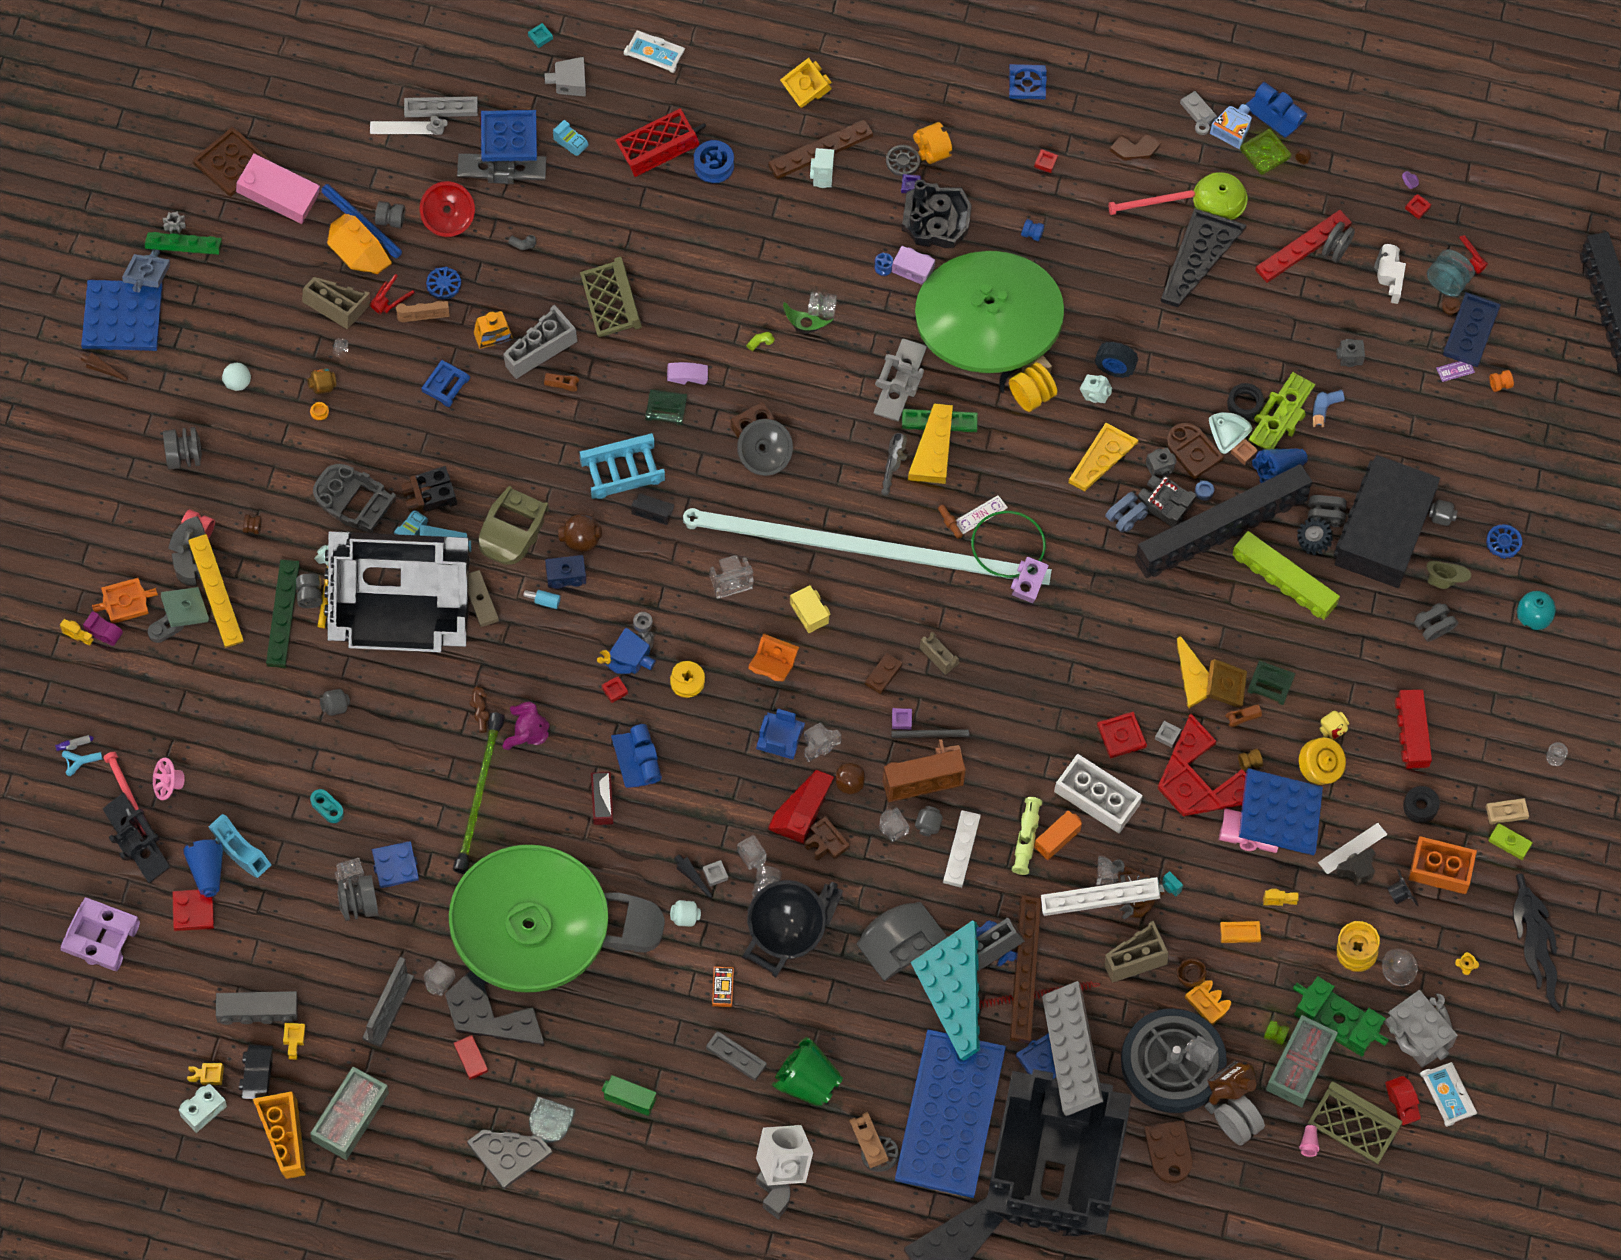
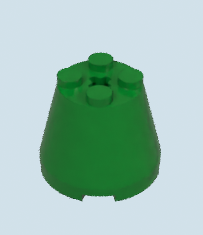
[772,1037,843,1106]

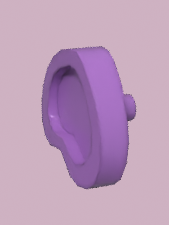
[1402,171,1419,189]

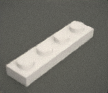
[943,810,981,888]

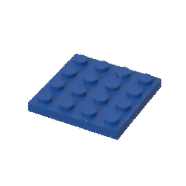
[81,280,163,351]
[1238,768,1323,856]

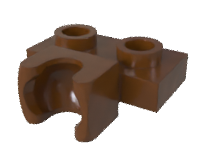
[805,816,850,860]

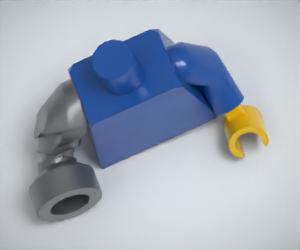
[597,612,656,674]

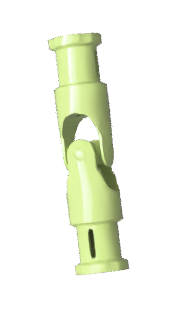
[1012,797,1042,875]

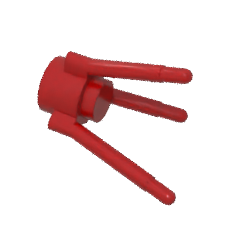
[1449,235,1488,274]
[370,274,415,314]

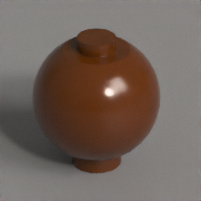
[558,514,602,552]

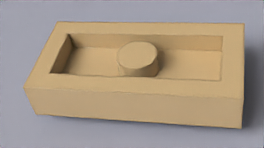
[1486,798,1529,824]

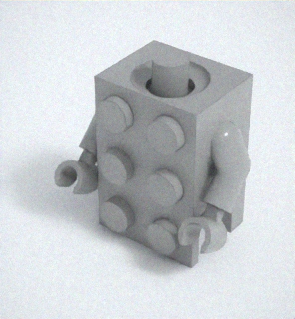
[1384,990,1458,1068]

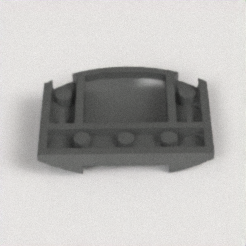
[857,902,947,982]

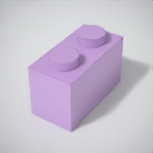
[892,246,935,285]

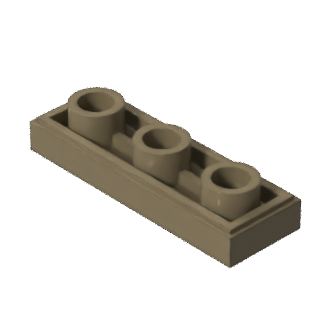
[468,570,499,627]

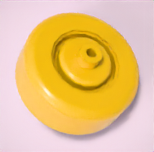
[1299,737,1346,785]

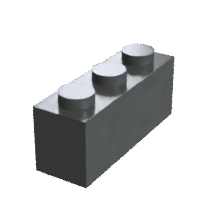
[977,918,1025,972]

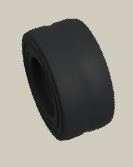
[1403,786,1440,823]

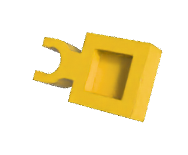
[60,619,94,646]
[1263,889,1298,906]
[187,1063,224,1085]

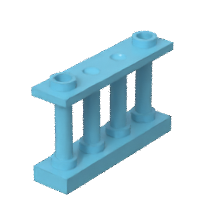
[580,433,665,499]

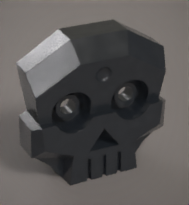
[902,179,972,248]

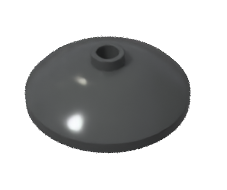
[737,419,793,476]

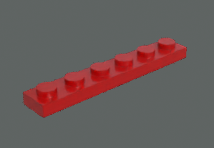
[1255,210,1352,283]

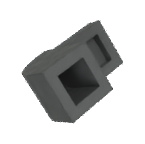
[172,551,201,586]
[756,1171,790,1219]

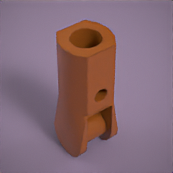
[544,373,579,392]
[1225,704,1262,727]

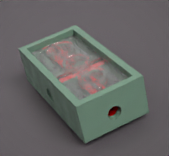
[1266,1015,1338,1107]
[310,1067,389,1160]

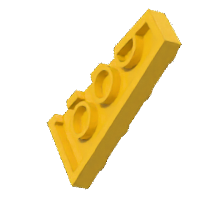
[1068,423,1138,491]

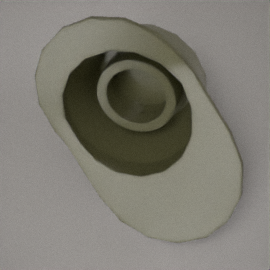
[1426,561,1471,589]

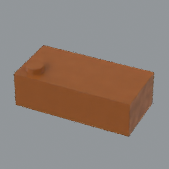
[882,749,966,803]

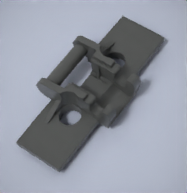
[457,154,546,184]

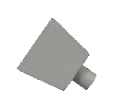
[545,57,586,96]

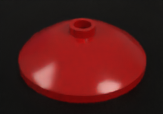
[419,181,475,237]

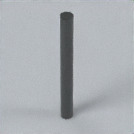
[891,729,969,738]

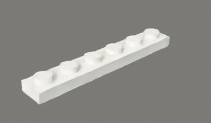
[1041,877,1160,916]

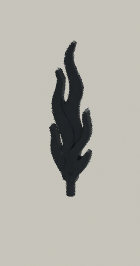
[1513,873,1561,1012]

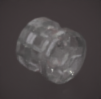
[1546,742,1568,766]

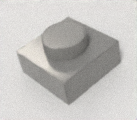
[1155,721,1181,748]
[703,860,728,887]

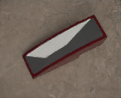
[591,772,613,825]

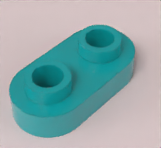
[310,789,344,823]

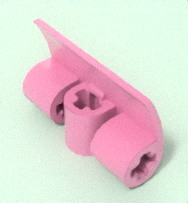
[1219,809,1278,853]

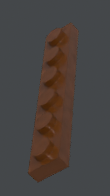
[768,119,873,179]

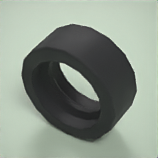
[1227,383,1264,420]

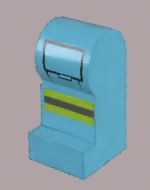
[553,120,589,156]
[394,510,428,535]

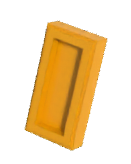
[1220,921,1261,943]

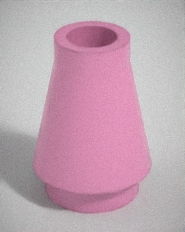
[1299,1125,1320,1157]

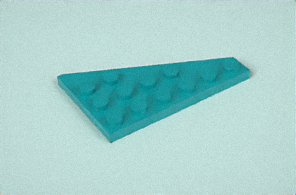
[910,920,980,1061]

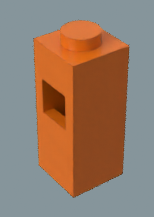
[1034,810,1082,860]

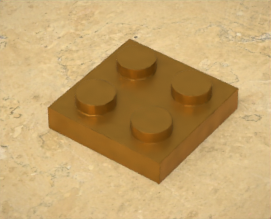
[1206,659,1247,708]

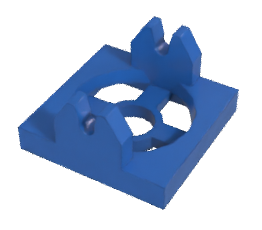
[1009,64,1047,100]

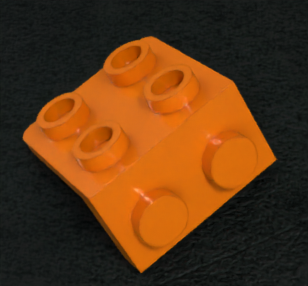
[748,634,799,682]

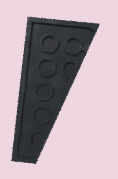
[1161,208,1247,307]
[904,1198,1004,1260]

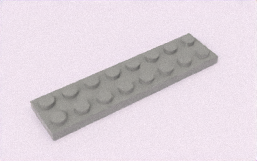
[1042,981,1103,1116]

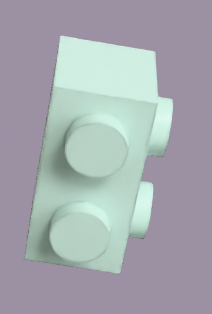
[810,148,834,188]
[179,1083,227,1133]

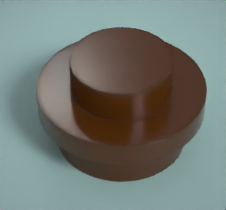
[1442,297,1461,315]

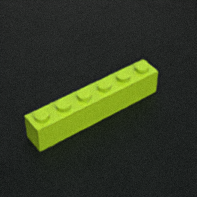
[1232,531,1340,620]

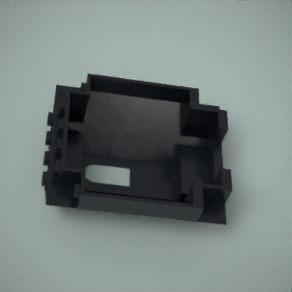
[324,531,470,652]
[985,1069,1132,1237]

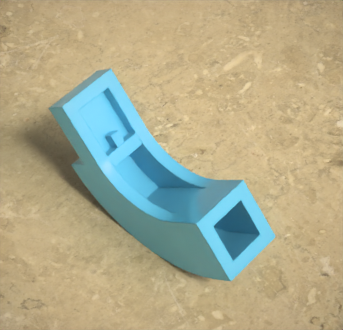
[209,814,271,878]

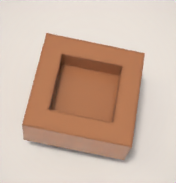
[1231,438,1258,465]

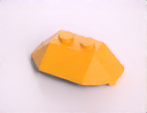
[327,213,391,274]

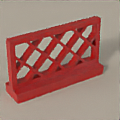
[615,108,700,177]

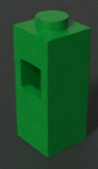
[602,1075,657,1116]

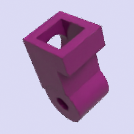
[83,611,123,646]

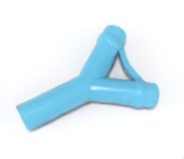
[62,750,103,776]

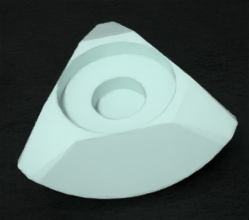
[1209,413,1253,454]

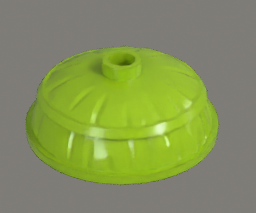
[1193,172,1248,220]

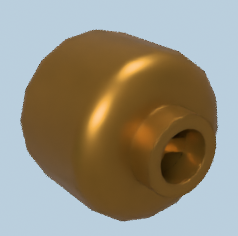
[307,368,336,394]

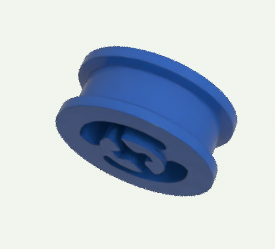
[694,140,734,183]

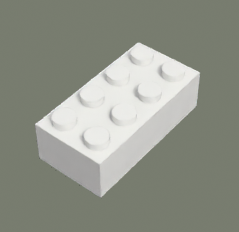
[1054,754,1143,833]

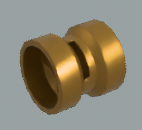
[1238,749,1263,772]

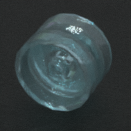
[1426,250,1475,296]

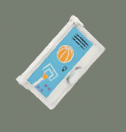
[624,30,685,73]
[1420,1062,1477,1127]

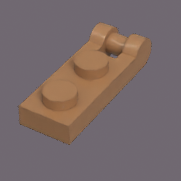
[396,301,450,322]
[849,1112,889,1168]

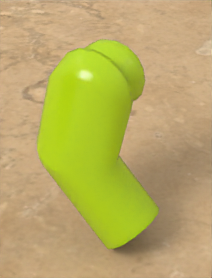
[746,332,775,351]

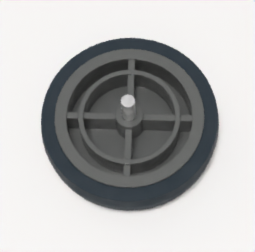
[1121,1009,1227,1113]

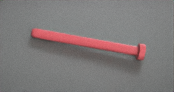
[1108,190,1195,215]
[103,752,146,836]

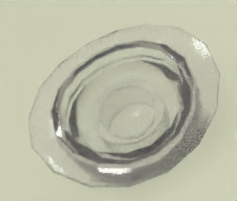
[1382,949,1418,986]

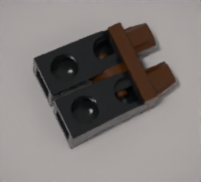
[401,466,457,514]

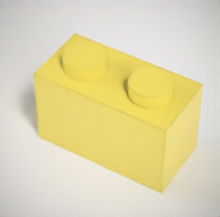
[790,585,830,633]

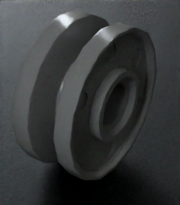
[1321,221,1355,263]

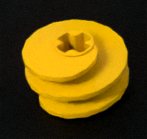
[670,661,705,698]

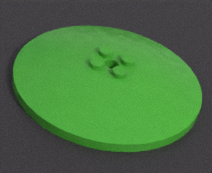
[915,251,1064,373]
[449,845,608,992]

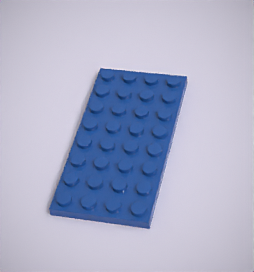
[895,1030,1006,1198]

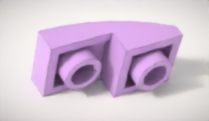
[667,362,708,385]

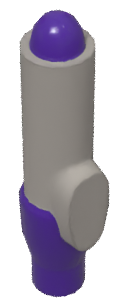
[55,735,94,751]

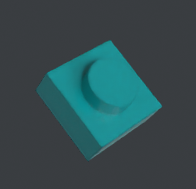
[528,23,553,48]
[1162,871,1183,897]

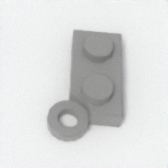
[1180,91,1217,135]

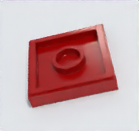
[1097,711,1147,759]

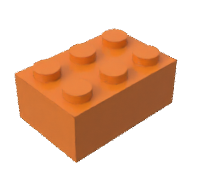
[1408,836,1477,894]

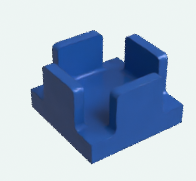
[756,709,805,760]

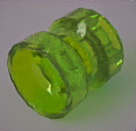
[1264,1020,1290,1045]

